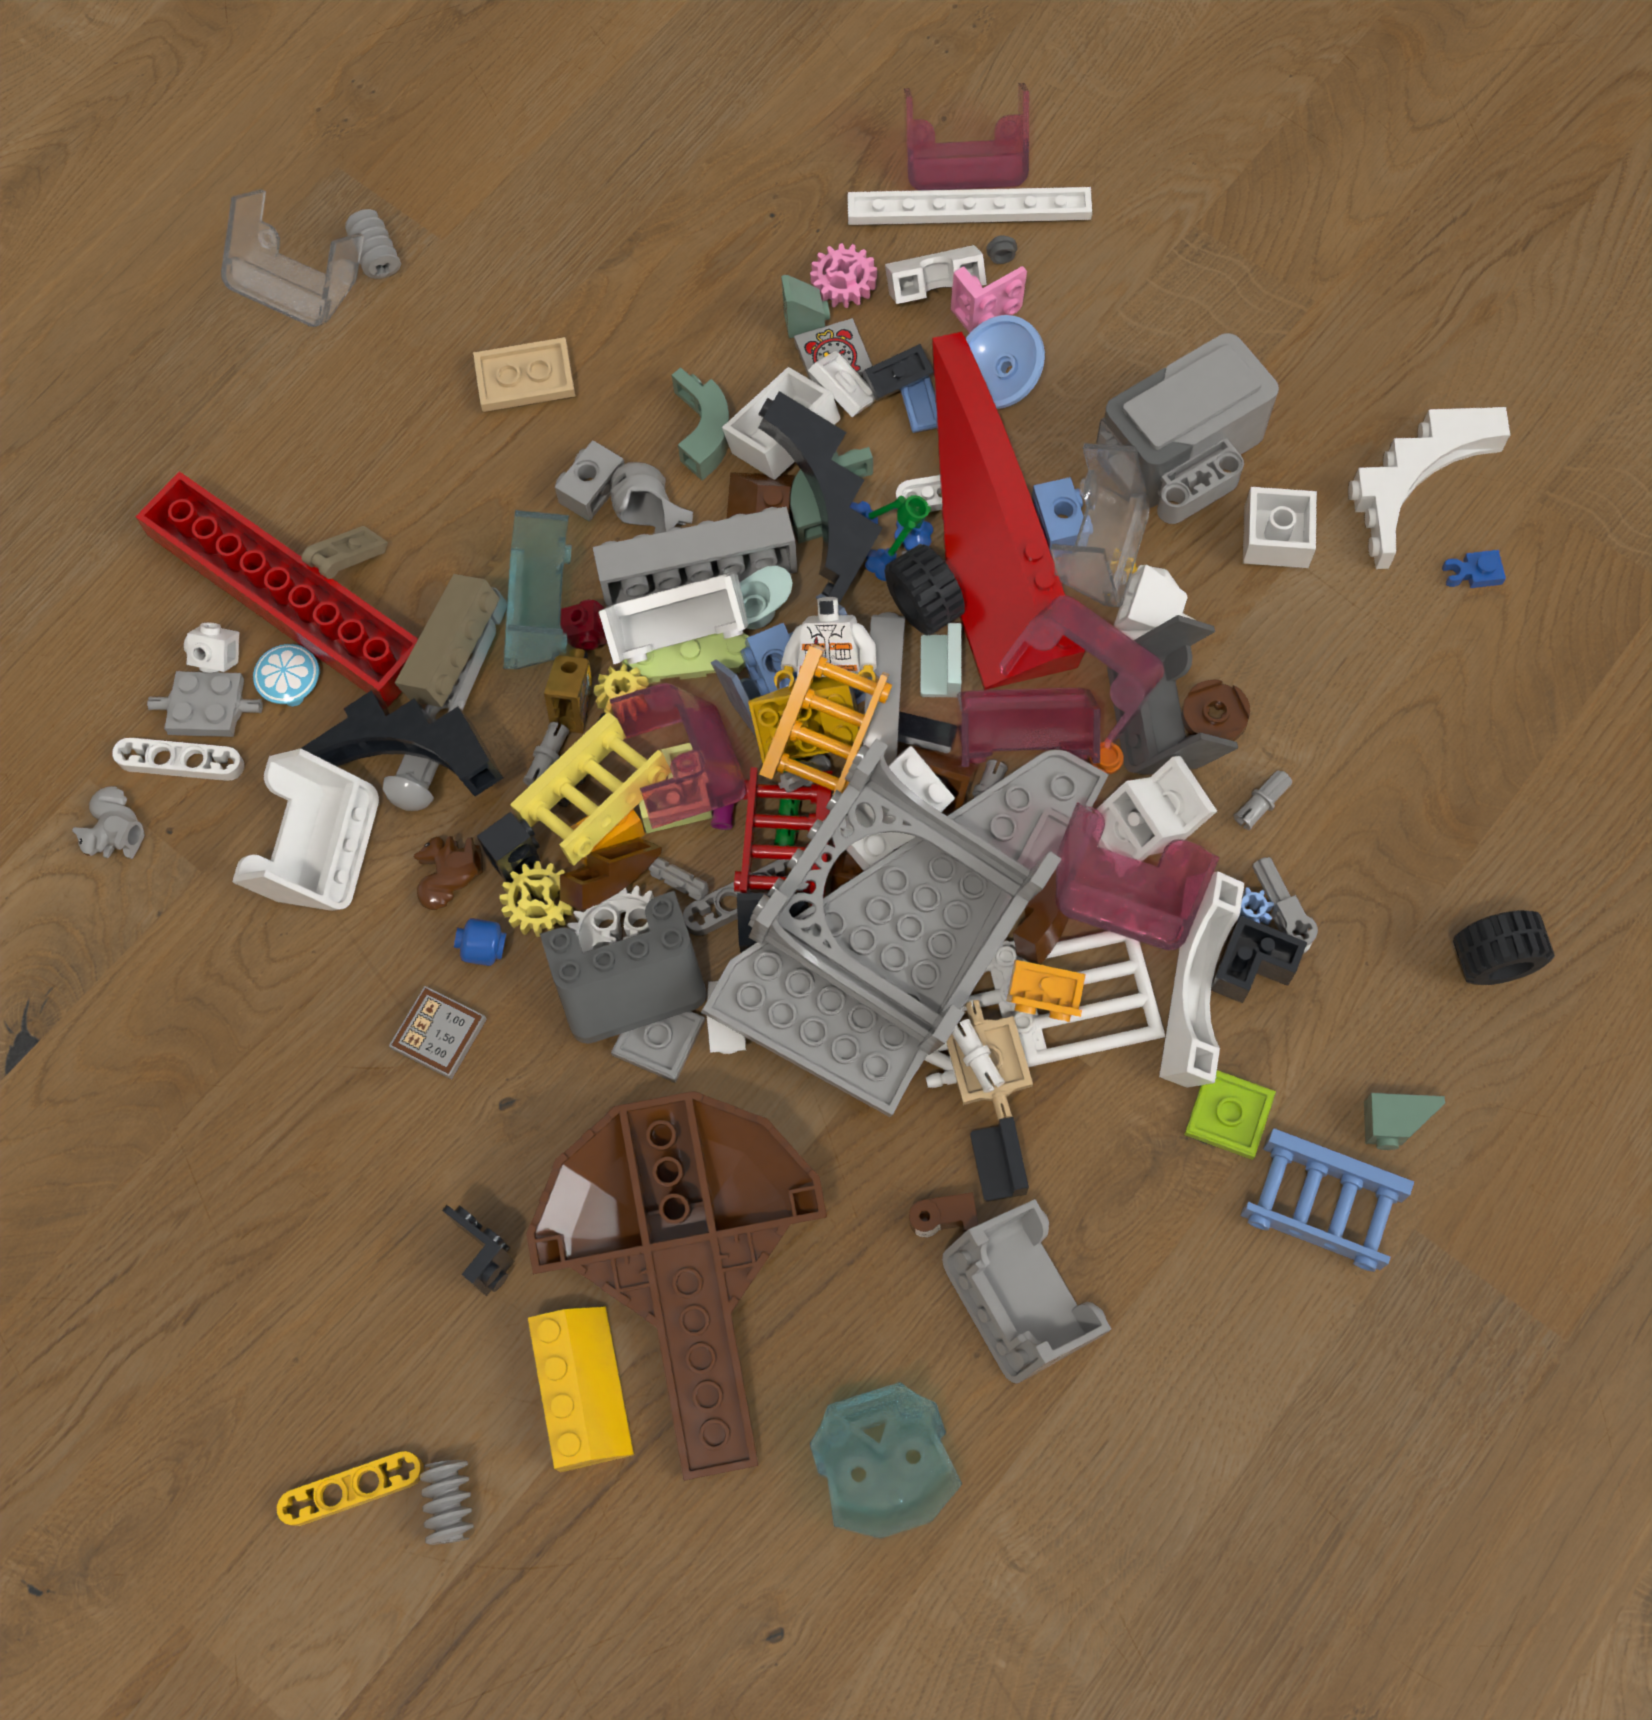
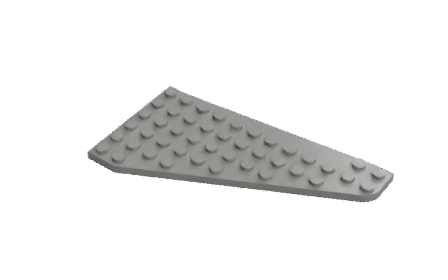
[701,750,1109,1117]

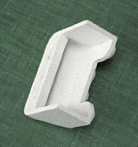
[232,749,379,911]

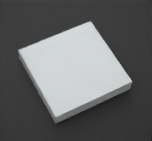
[808,351,876,417]

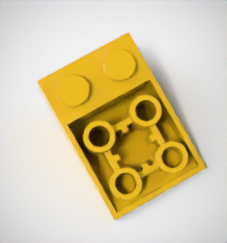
[748,677,862,763]

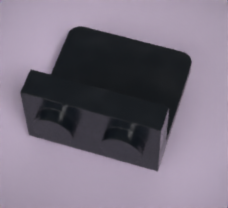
[442,1204,515,1296]

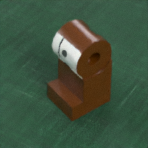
[909,1192,978,1237]

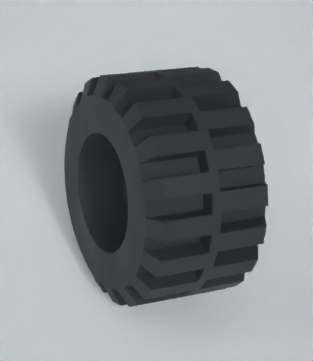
[884,544,965,636]
[1453,910,1555,985]

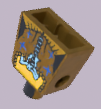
[544,648,593,734]

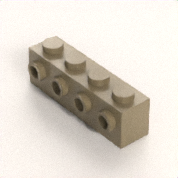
[395,574,500,707]

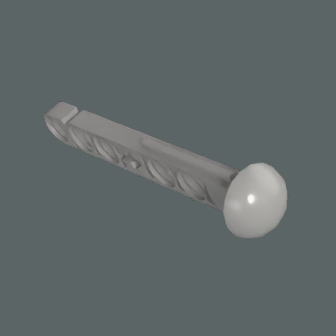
[383,587,507,811]

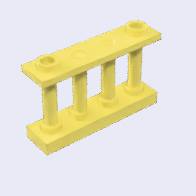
[510,712,671,865]

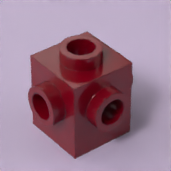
[560,599,607,650]

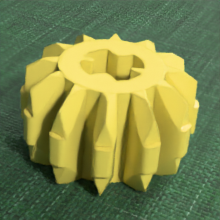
[594,663,651,722]

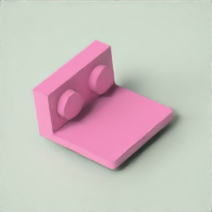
[951,266,1027,333]

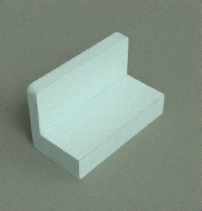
[920,623,961,698]

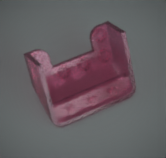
[1055,802,1220,950]

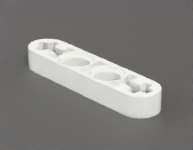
[113,738,244,781]

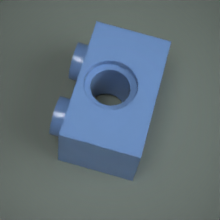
[1032,477,1092,556]
[742,623,797,696]

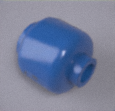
[454,918,506,966]

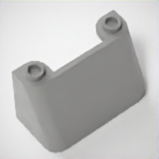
[942,1199,1111,1383]

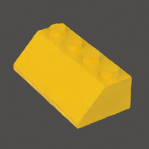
[528,1307,634,1473]

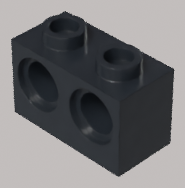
[477,812,541,883]

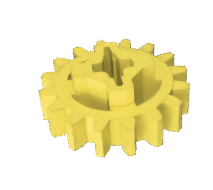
[500,861,574,937]

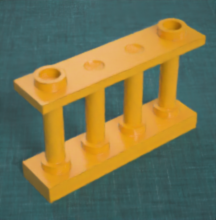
[759,643,892,795]

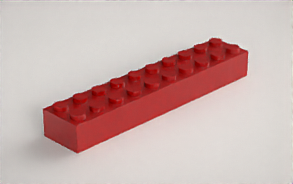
[135,471,418,708]

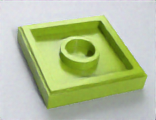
[1184,1070,1276,1160]

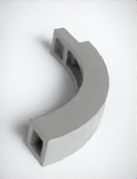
[863,612,905,765]

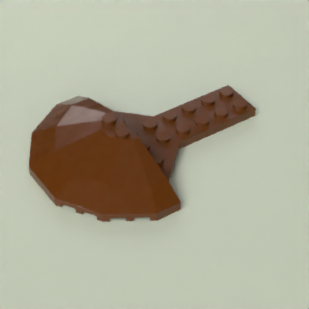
[526,1091,827,1481]

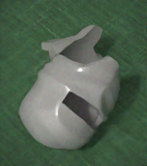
[611,462,693,534]

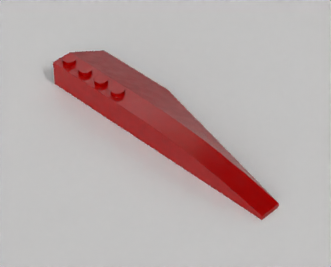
[932,332,1085,690]

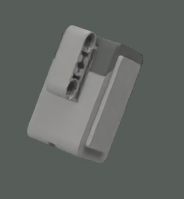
[1096,333,1279,524]

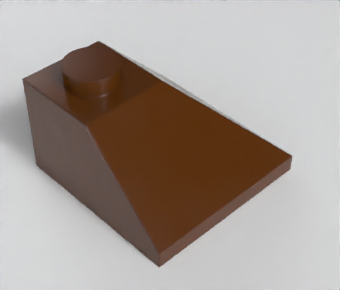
[726,472,794,522]

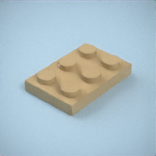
[473,337,575,412]

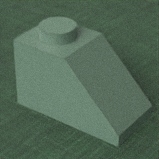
[781,275,830,339]
[1364,1093,1445,1150]

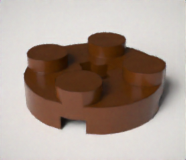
[1181,679,1251,741]

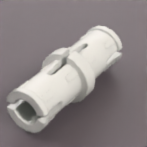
[952,1019,1005,1093]

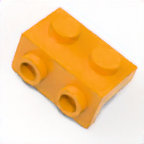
[1006,960,1086,1022]

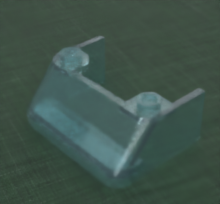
[503,510,572,670]

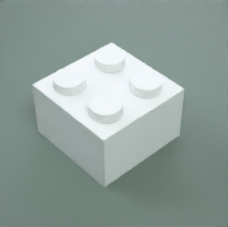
[1243,487,1317,568]

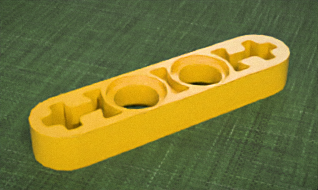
[277,1451,424,1526]

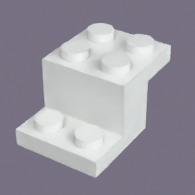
[822,746,955,871]
[1084,756,1217,877]

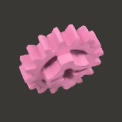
[810,243,877,308]

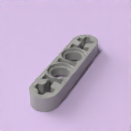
[683,860,790,936]

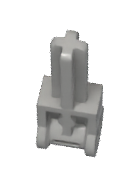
[1253,857,1318,954]

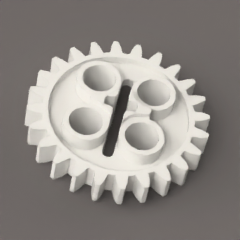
[567,886,654,953]

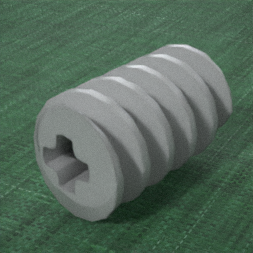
[345,209,401,279]
[420,1460,474,1545]

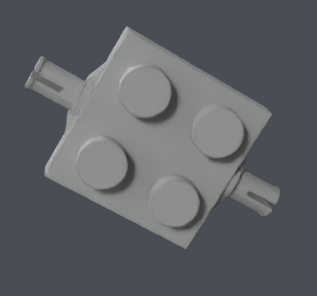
[147,671,263,737]

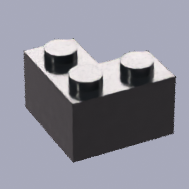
[1211,916,1308,1003]

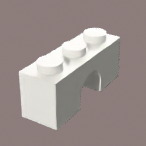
[885,245,987,304]

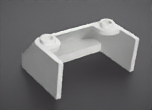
[599,572,748,664]

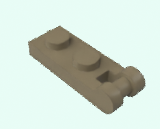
[302,526,388,579]

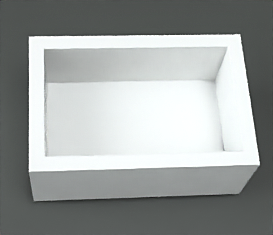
[722,367,840,480]

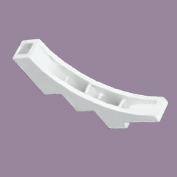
[1348,407,1510,569]

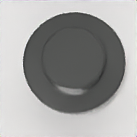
[986,235,1017,264]

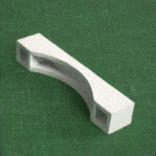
[1159,871,1244,1088]

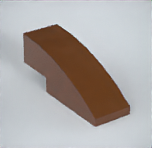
[560,837,662,911]
[1013,860,1075,965]

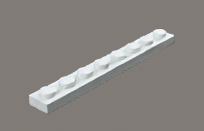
[848,187,1092,225]

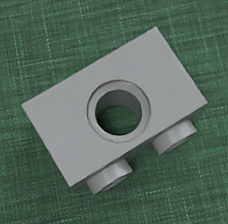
[555,440,625,522]

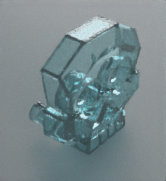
[810,1382,962,1540]

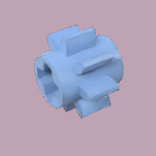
[1237,888,1274,925]

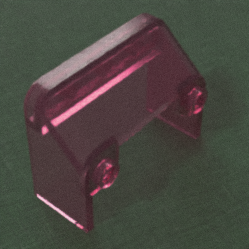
[904,83,1029,191]
[999,595,1164,750]
[610,683,747,829]
[957,688,1101,767]

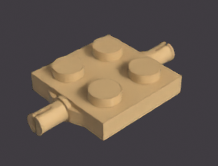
[946,1000,1033,1121]

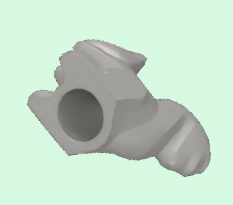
[72,786,145,859]

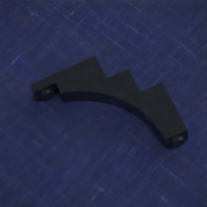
[758,391,883,604]

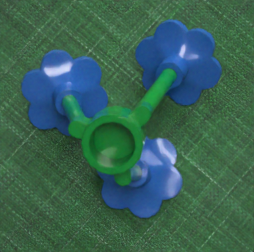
[849,495,933,581]

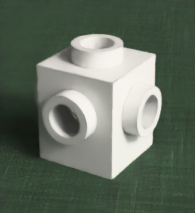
[184,622,239,673]

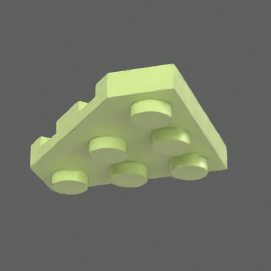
[622,632,749,683]

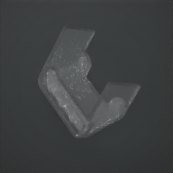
[221,189,364,327]
[1050,443,1149,608]

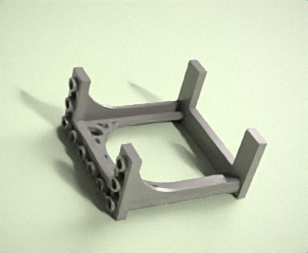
[748,738,1062,1055]

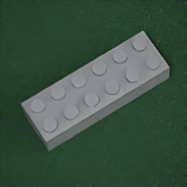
[593,506,797,607]

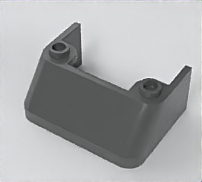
[1107,615,1238,775]

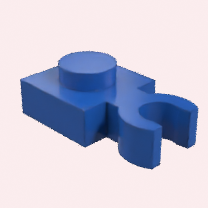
[1442,550,1506,588]

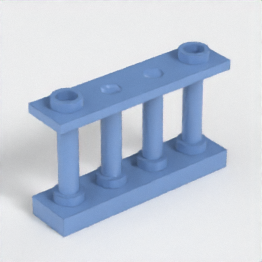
[1240,1128,1414,1272]

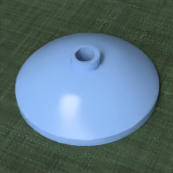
[966,315,1045,409]

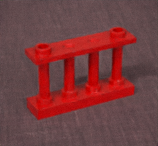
[734,767,833,907]

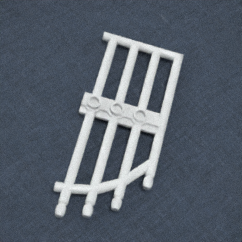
[924,915,1166,1088]

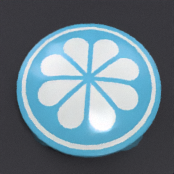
[253,644,320,707]

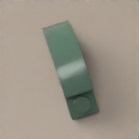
[672,367,730,480]
[790,447,873,544]

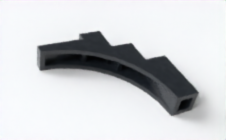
[300,690,504,797]

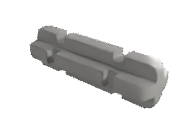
[649,857,709,900]

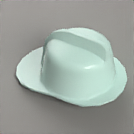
[740,566,793,629]

